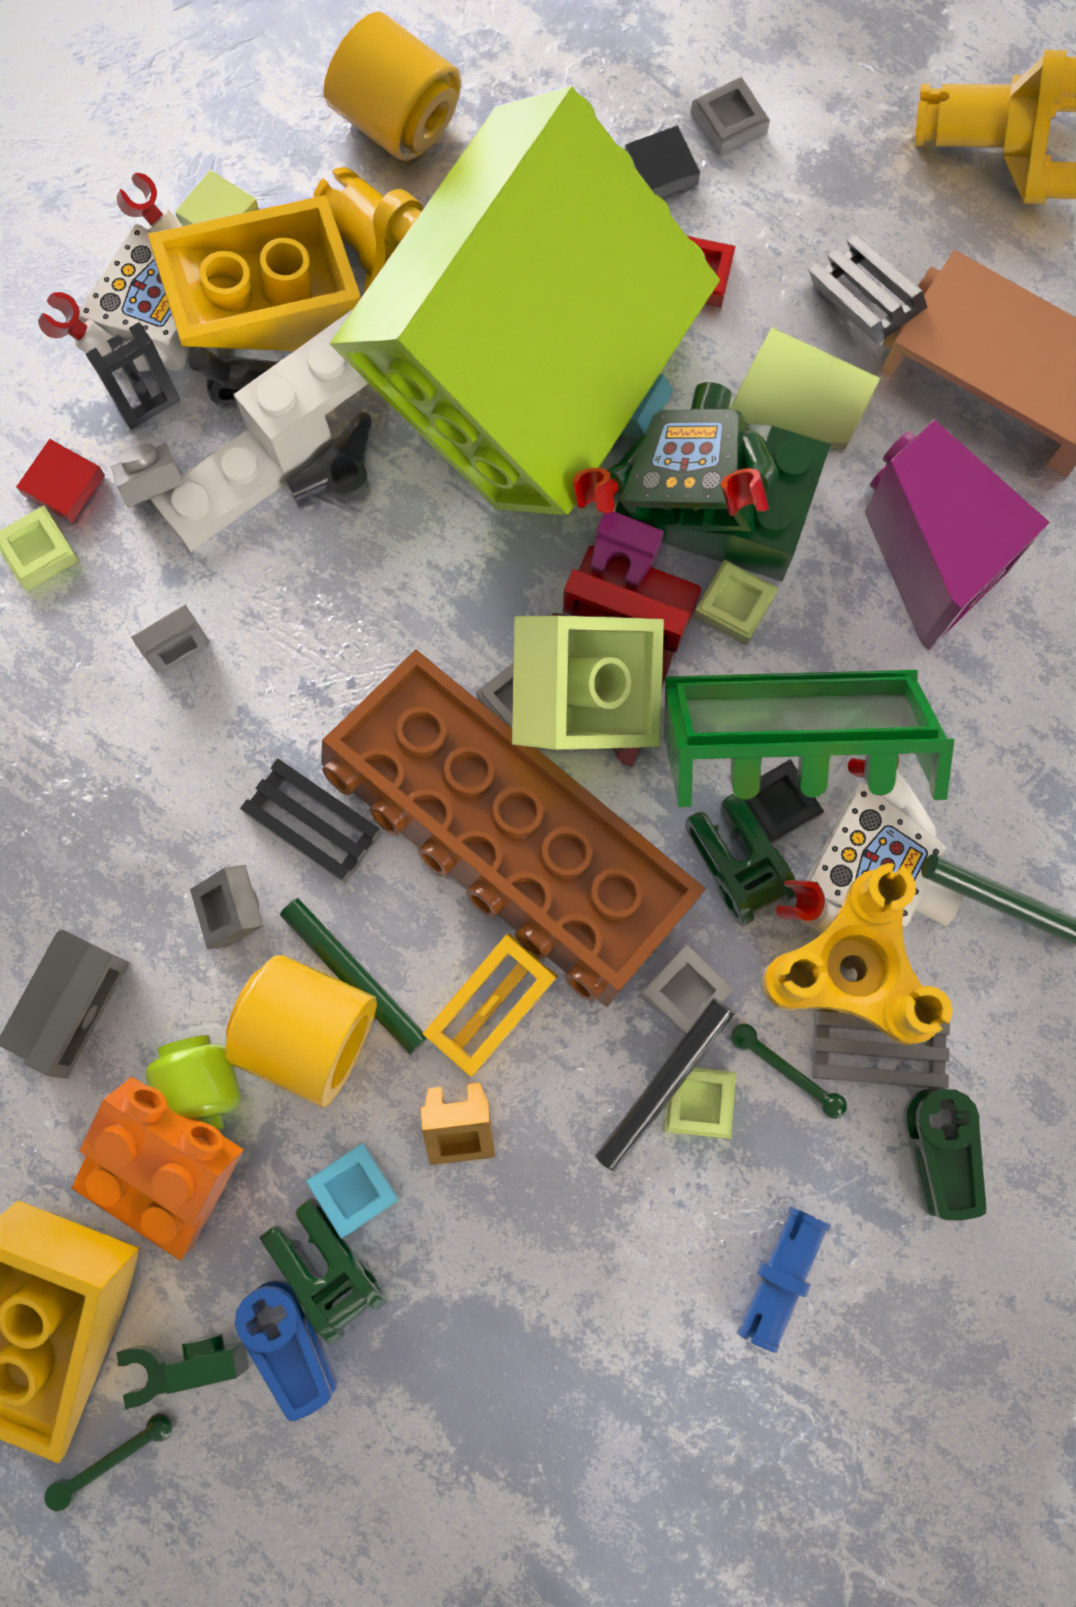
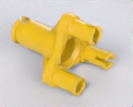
[915,50,1076,205]
[313,167,424,293]
[762,863,953,1045]

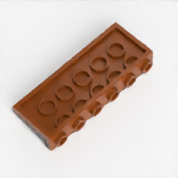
[321,649,706,1007]

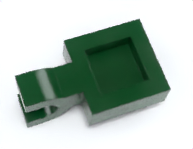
[116,1333,249,1410]

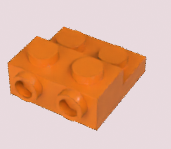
[71,1077,244,1261]

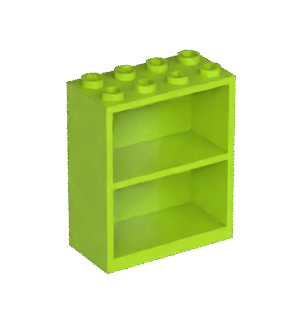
[329,86,720,516]

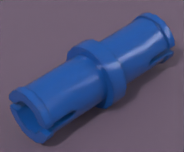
[737,1206,831,1353]

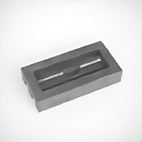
[812,1011,950,1089]

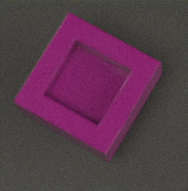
[591,511,664,589]

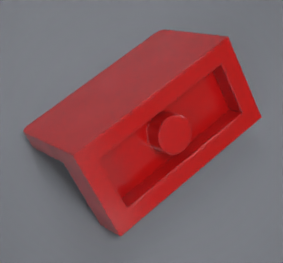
[562,545,701,652]

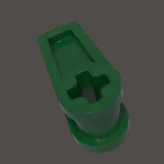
[685,793,796,927]
[903,1089,987,1221]
[259,1198,388,1345]

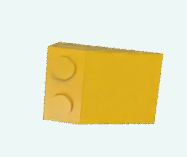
[148,195,361,351]
[0,1200,140,1464]

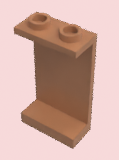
[881,250,1076,477]

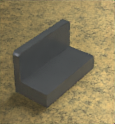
[0,930,130,1079]

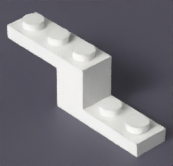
[150,309,368,552]

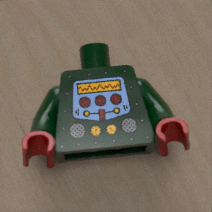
[573,382,779,532]

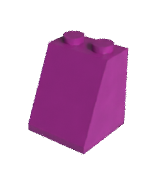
[864,419,1050,650]

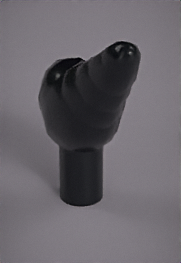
[189,347,280,404]
[286,412,372,502]

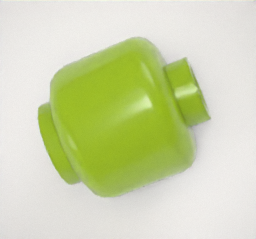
[145,1035,241,1130]

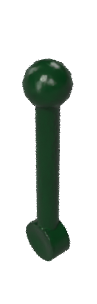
[730,1023,847,1119]
[44,1413,173,1511]

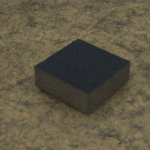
[624,125,701,198]
[744,759,824,845]

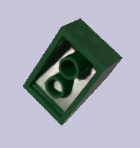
[615,423,831,582]

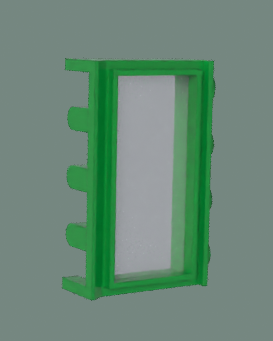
[664,670,955,807]

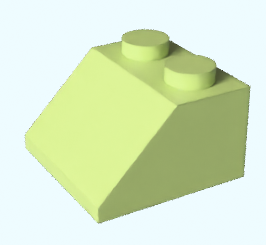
[512,616,664,750]

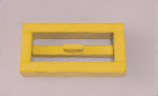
[422,934,559,1077]

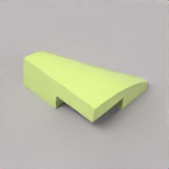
[730,327,881,449]

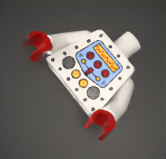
[38,172,230,373]
[776,756,964,934]

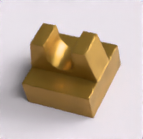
[421,1082,495,1165]

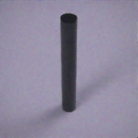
[595,998,735,1172]

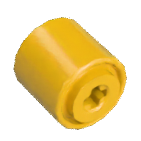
[323,11,462,162]
[225,955,377,1108]

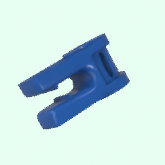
[235,1280,338,1422]

